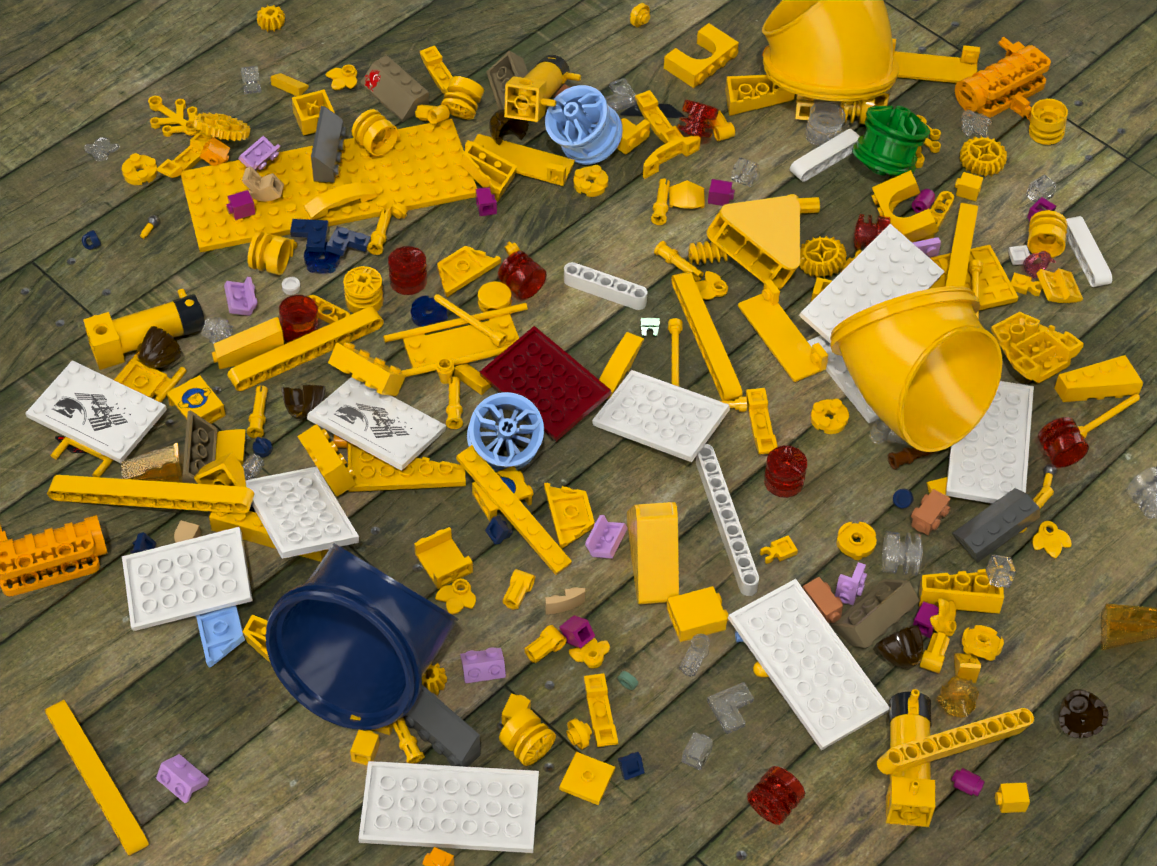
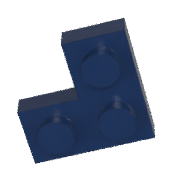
[290,219,329,252]
[326,226,371,256]

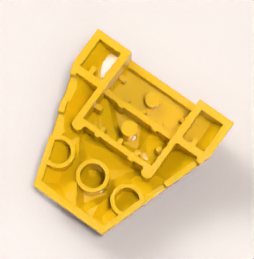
[991,312,1084,383]

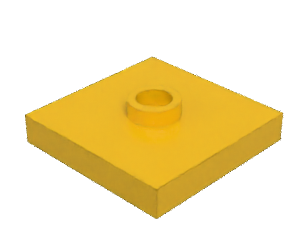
[559,752,615,805]

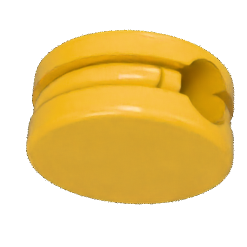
[478,281,512,312]

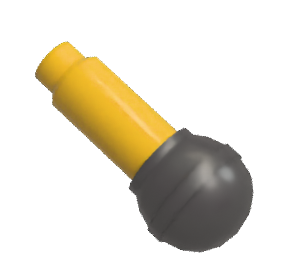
[140,215,160,239]
[1043,464,1057,487]

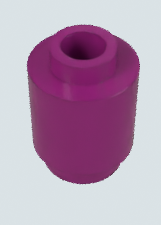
[912,189,935,213]
[951,768,985,797]

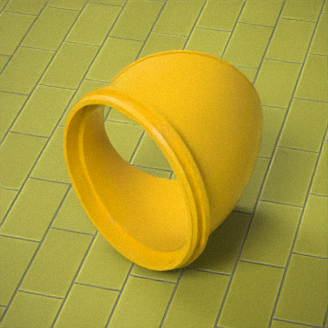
[762,0,899,101]
[830,286,1002,452]

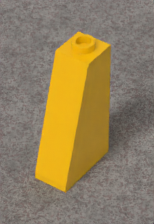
[212,317,284,370]

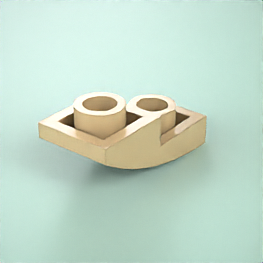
[545,587,586,615]

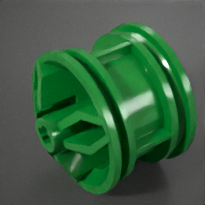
[852,105,930,176]

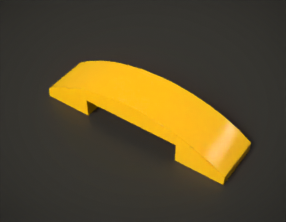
[420,45,453,95]
[635,90,683,144]
[157,132,212,178]
[643,136,701,179]
[305,182,377,220]
[746,388,779,454]
[584,673,618,747]

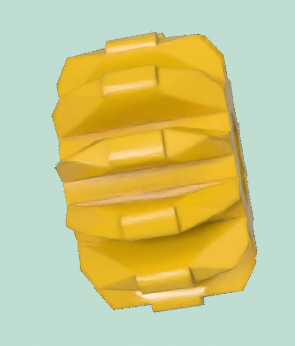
[257,5,285,32]
[422,663,447,696]

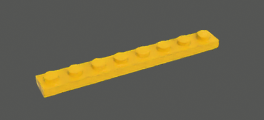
[456,445,572,575]

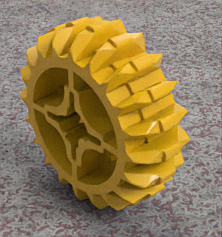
[960,136,1007,177]
[799,236,847,279]

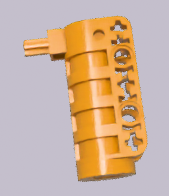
[955,37,1051,118]
[0,515,108,597]

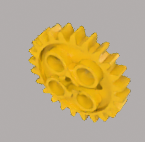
[193,112,251,141]

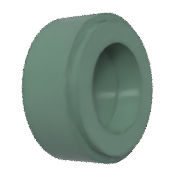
[617,671,639,690]

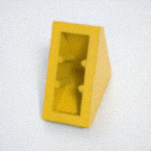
[954,653,981,683]

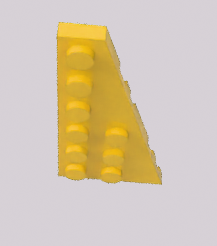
[347,441,466,492]

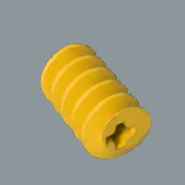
[688,241,727,265]

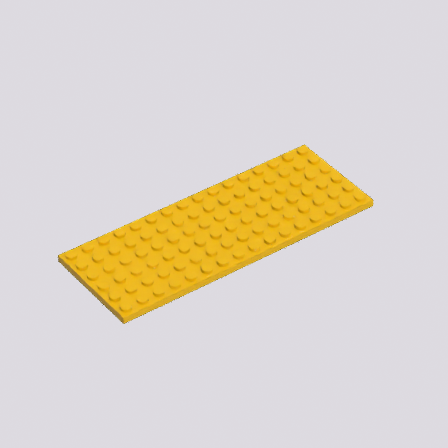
[181,119,477,252]

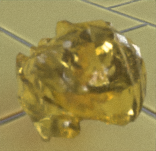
[937,675,980,718]

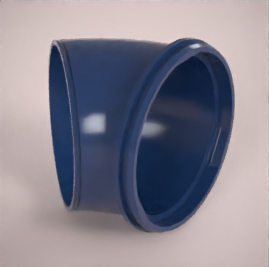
[266,543,459,730]

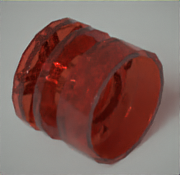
[676,99,719,138]
[854,214,890,251]
[388,246,427,295]
[498,251,547,300]
[279,295,318,343]
[1038,417,1089,468]
[764,445,807,498]
[747,766,806,825]

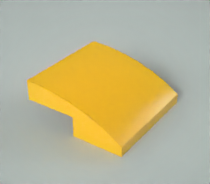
[1036,268,1083,303]
[215,429,246,465]

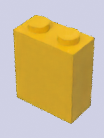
[666,586,729,642]

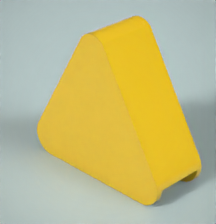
[706,196,800,290]
[627,502,679,605]

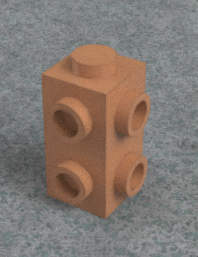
[911,489,951,535]
[802,577,843,624]

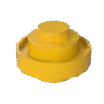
[630,3,650,27]
[566,718,592,750]

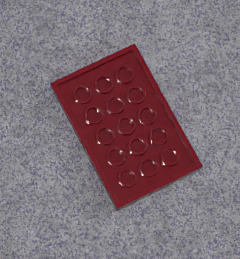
[479,326,612,441]

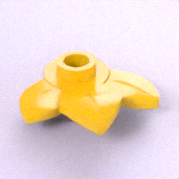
[325,65,357,90]
[695,271,728,300]
[1032,521,1072,559]
[435,578,476,615]
[930,599,957,636]
[569,638,610,668]

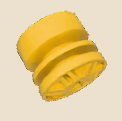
[441,76,484,120]
[840,97,875,125]
[1029,99,1068,145]
[351,109,399,156]
[1027,210,1068,258]
[248,231,291,275]
[343,266,384,313]
[499,708,556,766]

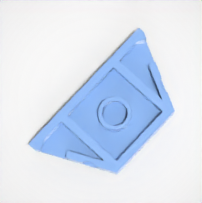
[196,605,245,667]

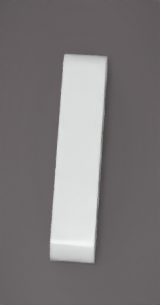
[790,129,860,182]
[1066,216,1112,287]
[564,262,647,310]

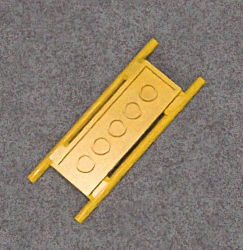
[383,303,528,377]
[51,354,187,477]

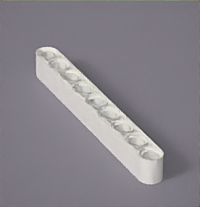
[696,444,759,596]

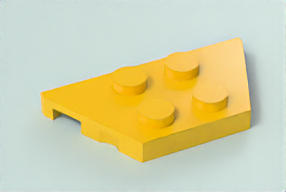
[437,246,501,297]
[544,483,595,549]

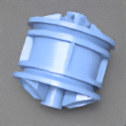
[545,85,623,165]
[467,392,544,472]

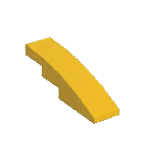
[599,332,644,399]

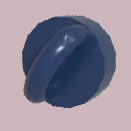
[82,230,101,250]
[253,437,272,458]
[893,488,914,508]

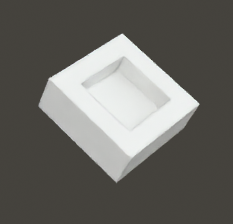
[1008,245,1031,265]

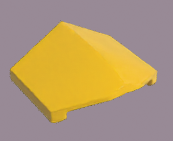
[669,180,705,209]

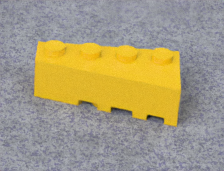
[725,75,795,116]
[328,341,406,396]
[1054,355,1143,402]
[297,424,356,497]
[919,567,1004,614]

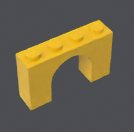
[664,23,739,88]
[871,170,939,243]

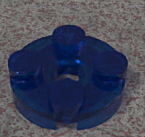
[304,242,340,273]
[411,295,447,327]

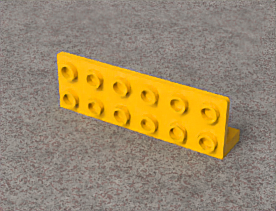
[892,38,980,83]
[465,134,575,186]
[738,279,828,382]

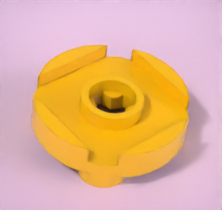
[122,153,158,185]
[573,165,608,197]
[810,399,849,434]
[836,522,877,560]
[962,625,1004,661]

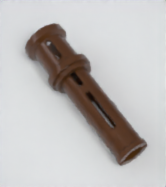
[888,447,944,469]

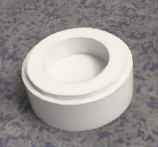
[282,277,301,295]

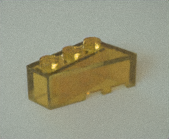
[121,443,183,483]
[1101,604,1157,650]

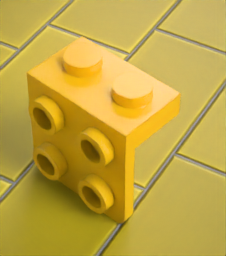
[617,118,650,155]

